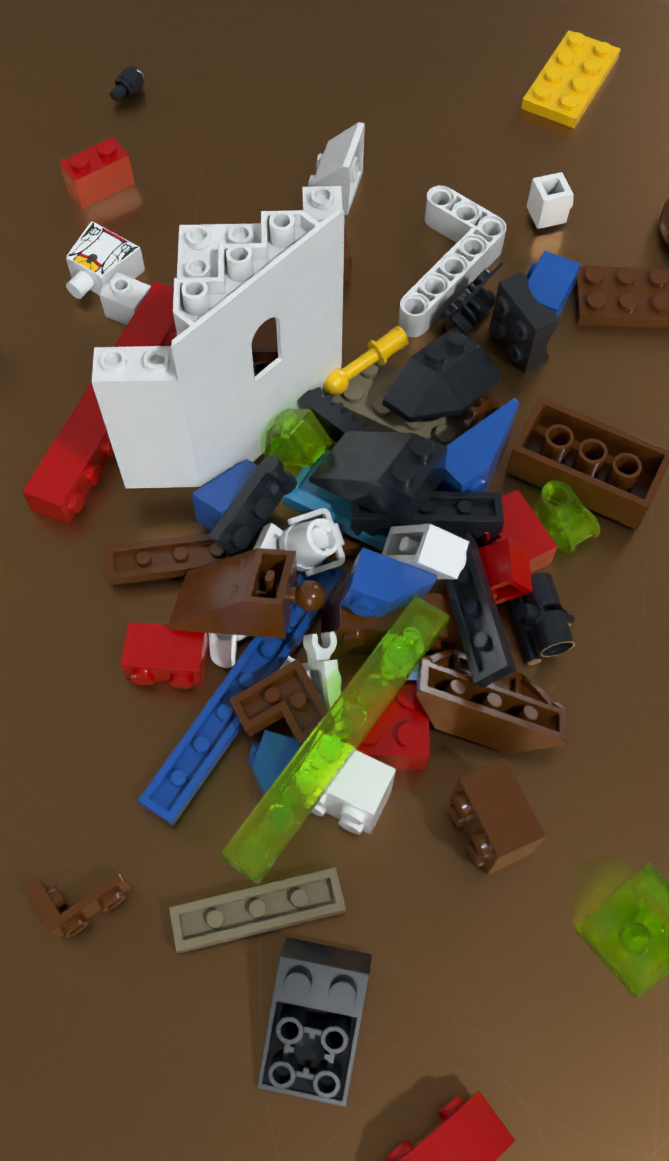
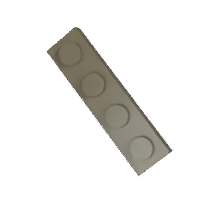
[169,867,346,954]

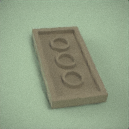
[333,352,475,446]

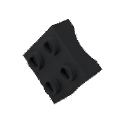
[490,272,560,373]

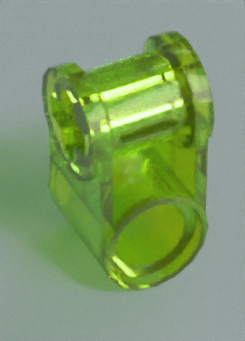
[534,480,600,554]

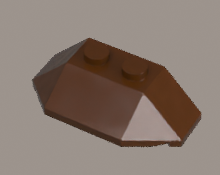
[416,649,567,753]

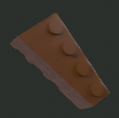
[321,582,465,656]

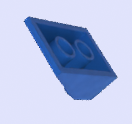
[435,398,519,492]

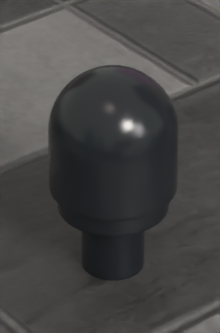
[109,66,145,102]

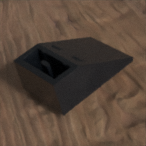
[257,937,372,1107]

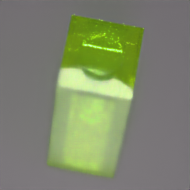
[264,408,333,467]

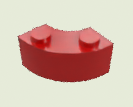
[385,1091,515,1161]

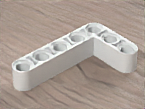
[398,185,506,337]

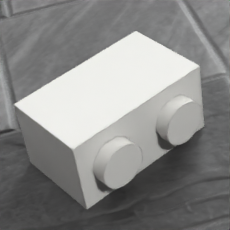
[382,524,469,579]

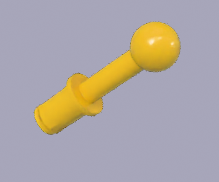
[323,326,409,396]

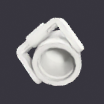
[279,508,345,577]

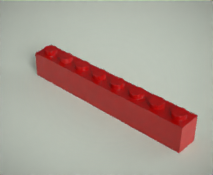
[22,282,177,524]

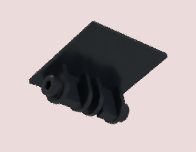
[434,262,503,335]

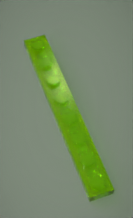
[221,595,450,885]

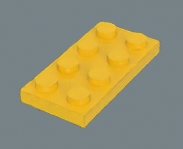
[521,30,621,129]

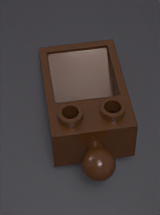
[168,548,326,639]

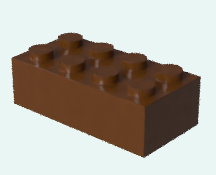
[506,396,669,530]

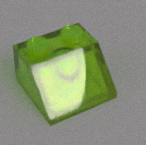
[576,862,669,998]

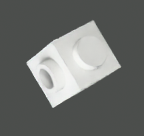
[526,172,574,229]
[99,272,151,325]

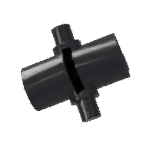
[506,572,575,665]

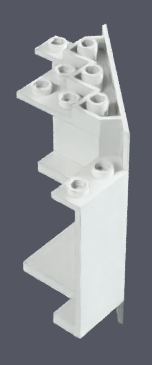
[91,186,345,489]

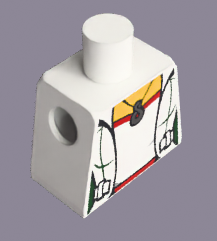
[66,221,145,299]

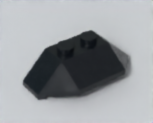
[382,329,502,423]

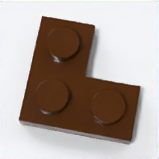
[229,659,338,748]

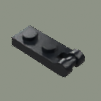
[208,455,297,557]

